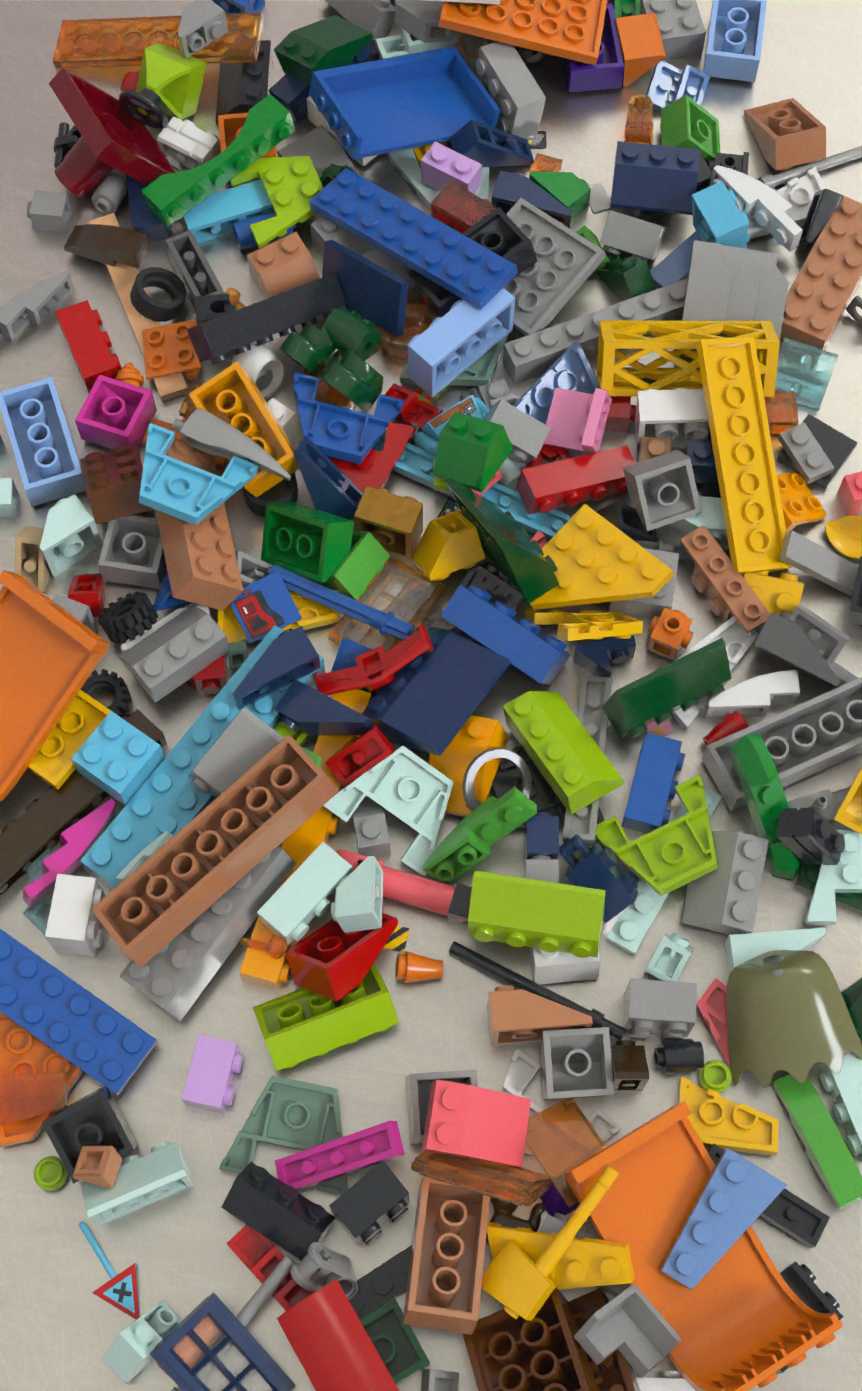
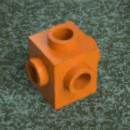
[647,608,694,661]

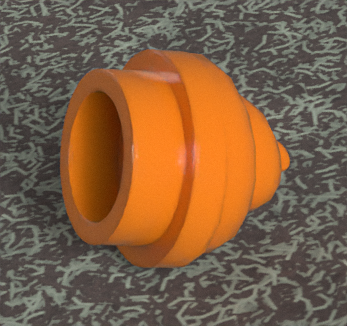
[115,363,144,387]

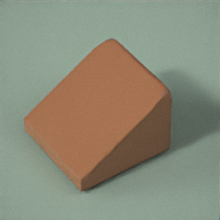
[72,1146,122,1188]

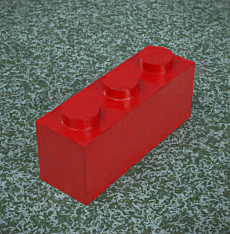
[55,300,122,393]

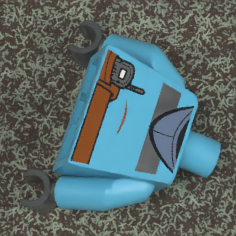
[408,388,490,456]

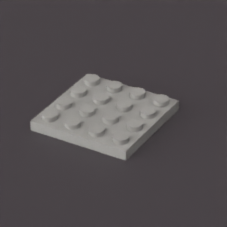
[503,198,606,336]

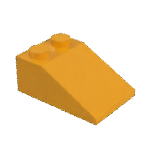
[428,715,509,817]

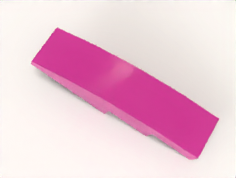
[23,798,116,909]

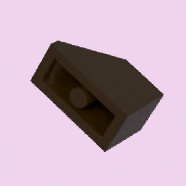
[610,1040,649,1091]

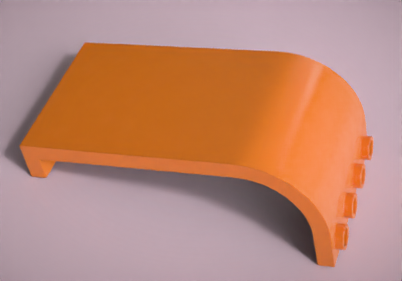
[0,570,111,802]
[563,1101,843,1391]

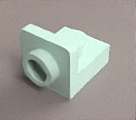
[645,932,694,982]

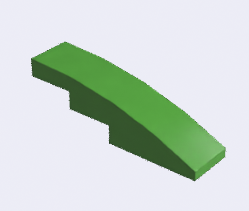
[773,1074,862,1209]

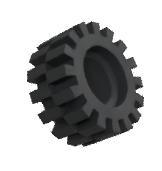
[99,591,158,644]
[80,669,132,718]

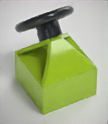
[119,42,207,129]

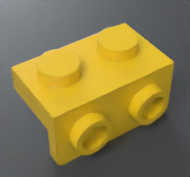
[743,571,804,615]

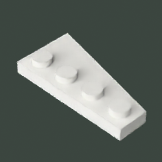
[747,167,826,239]
[672,616,759,730]

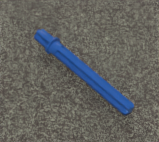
[267,565,414,640]

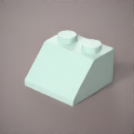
[40,494,103,578]

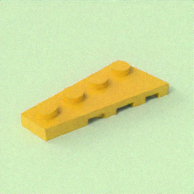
[217,590,338,644]
[487,1222,635,1290]

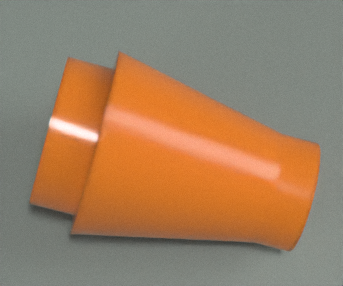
[395,951,443,983]

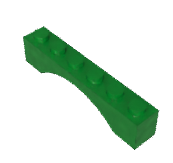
[141,94,296,227]

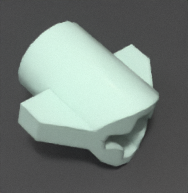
[499,455,526,490]

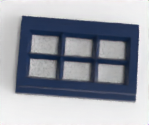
[150,1292,296,1391]

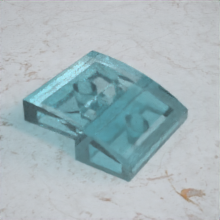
[774,337,839,411]

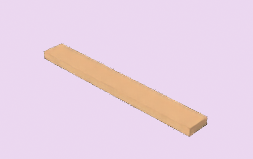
[88,213,189,402]

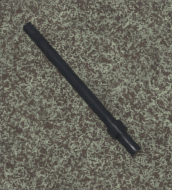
[449,941,627,1041]

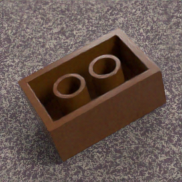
[80,444,153,524]

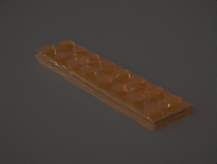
[52,12,265,69]

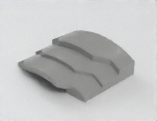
[680,240,789,358]

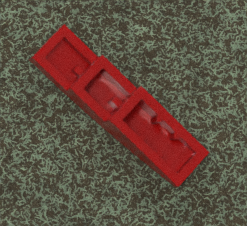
[226,1224,315,1311]

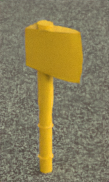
[481,1165,619,1321]

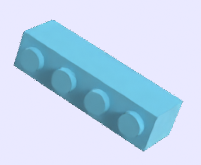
[181,179,273,244]

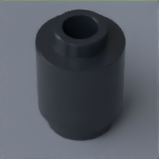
[654,1039,704,1074]

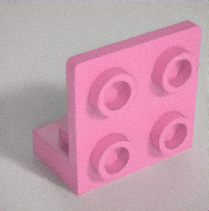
[544,388,612,454]

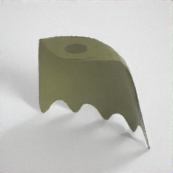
[726,950,862,1088]

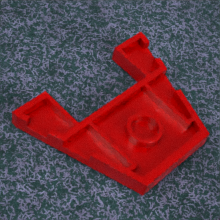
[327,422,416,493]

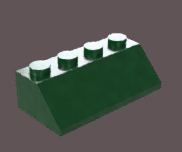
[602,638,732,739]

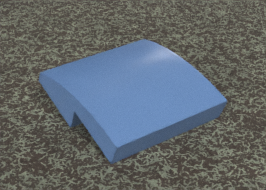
[642,60,710,113]

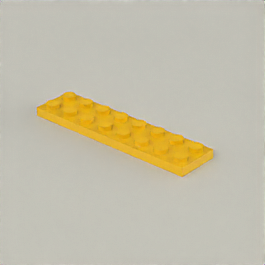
[696,337,792,574]

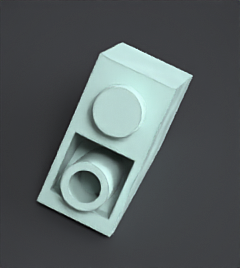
[102,1300,182,1383]

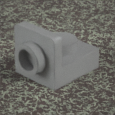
[478,378,518,409]

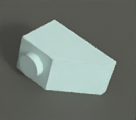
[331,856,383,933]

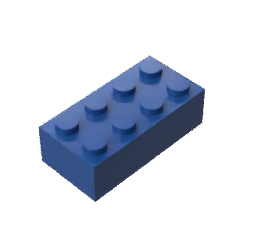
[440,584,571,684]

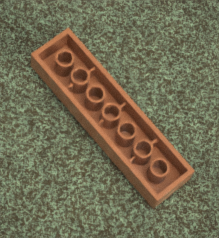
[91,735,339,967]

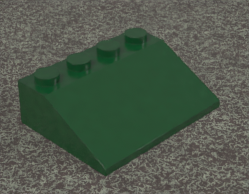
[445,478,559,604]

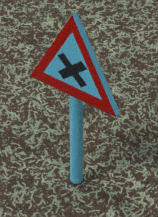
[79,1221,140,1320]

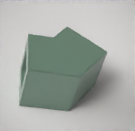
[227,641,248,669]

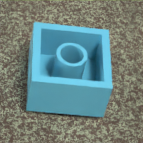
[692,181,750,248]
[71,711,165,806]

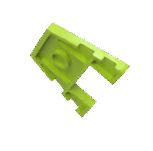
[230,156,323,249]
[595,774,718,897]

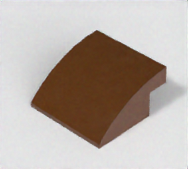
[463,1287,640,1391]

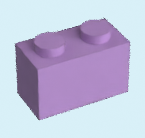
[421,142,482,205]
[182,1035,243,1114]

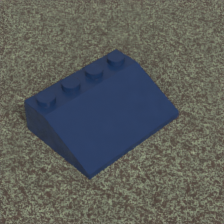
[362,627,510,755]

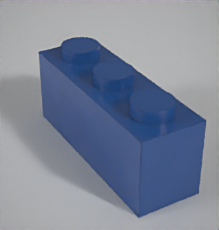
[621,732,685,834]

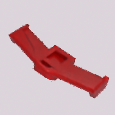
[313,624,434,696]

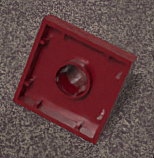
[49,68,176,198]

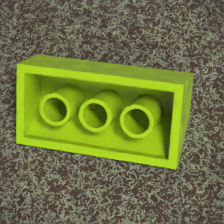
[503,691,625,815]
[468,870,606,958]
[253,963,399,1072]

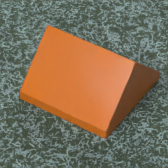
[615,13,666,87]

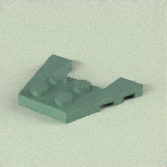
[219,1075,349,1195]

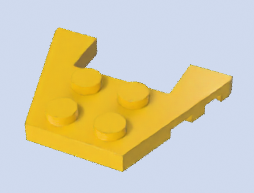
[525,609,643,641]

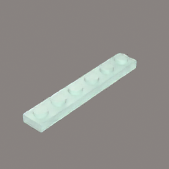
[606,787,722,956]

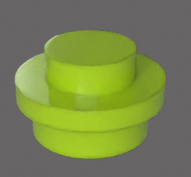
[698,1060,732,1093]
[34,1156,68,1191]

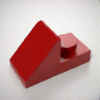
[67,573,105,617]
[325,725,395,787]

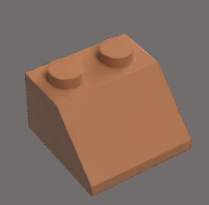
[247,232,320,299]

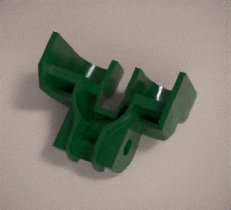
[279,307,384,414]

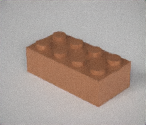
[403,1175,491,1335]

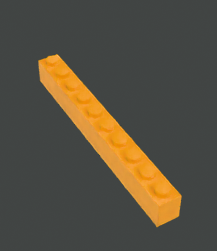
[239,689,372,991]

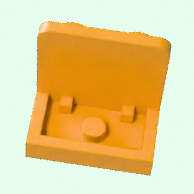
[777,472,826,533]

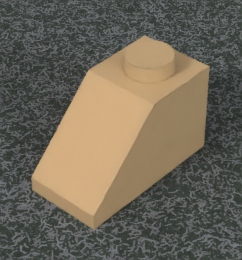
[15,526,50,594]

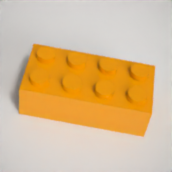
[189,362,299,498]

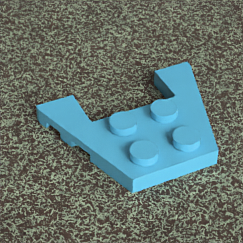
[139,423,258,525]

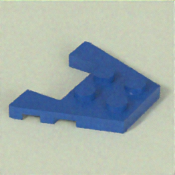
[292,372,404,464]

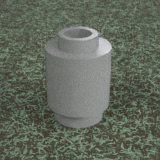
[92,173,128,214]

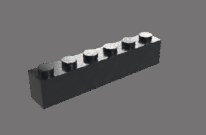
[187,273,347,364]

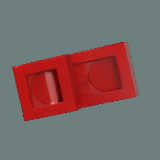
[385,383,443,432]

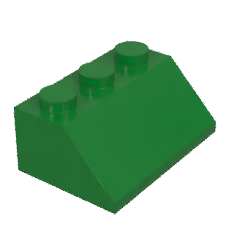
[261,502,354,583]

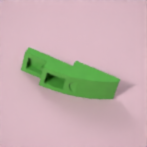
[423,787,537,885]

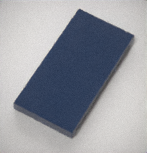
[322,240,409,337]

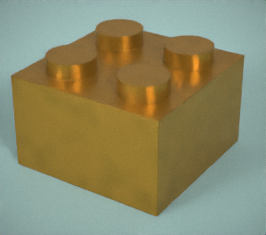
[354,486,423,560]

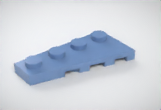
[513,342,599,425]
[659,1148,787,1290]

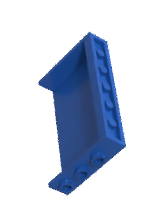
[309,46,500,160]

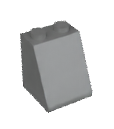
[188,707,284,798]

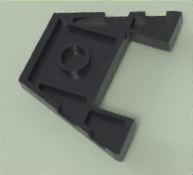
[491,745,605,828]

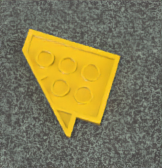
[529,504,674,610]

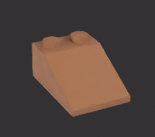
[744,98,826,171]
[487,985,593,1045]

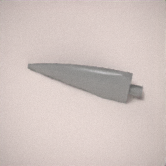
[171,408,291,481]

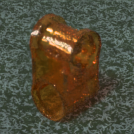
[624,94,653,144]

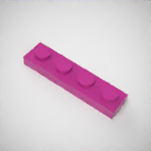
[274,1120,405,1191]

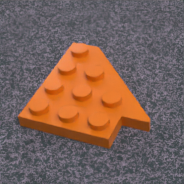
[0,1012,83,1147]

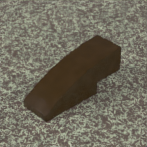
[64,224,150,269]

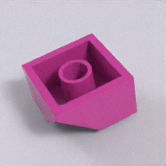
[75,375,157,450]

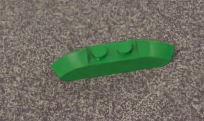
[731,734,802,880]

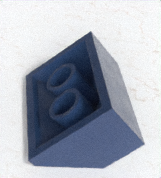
[610,141,700,215]

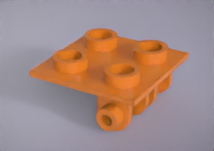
[142,319,201,380]

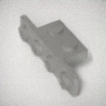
[755,604,858,687]

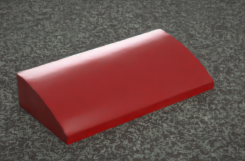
[277,1279,399,1391]

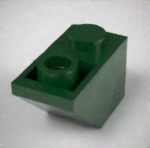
[597,255,657,302]

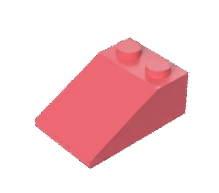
[421,1080,531,1168]

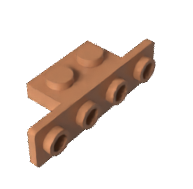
[680,526,770,633]

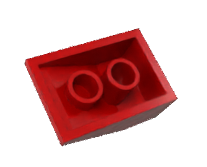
[285,913,399,1001]

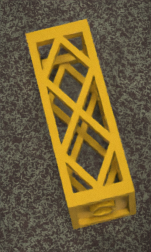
[597,320,780,397]

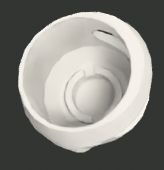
[232,343,284,399]

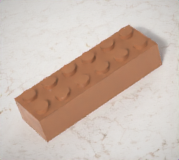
[779,195,862,360]
[156,438,244,611]

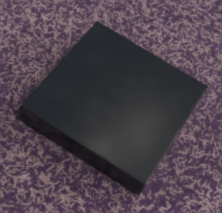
[777,414,858,488]

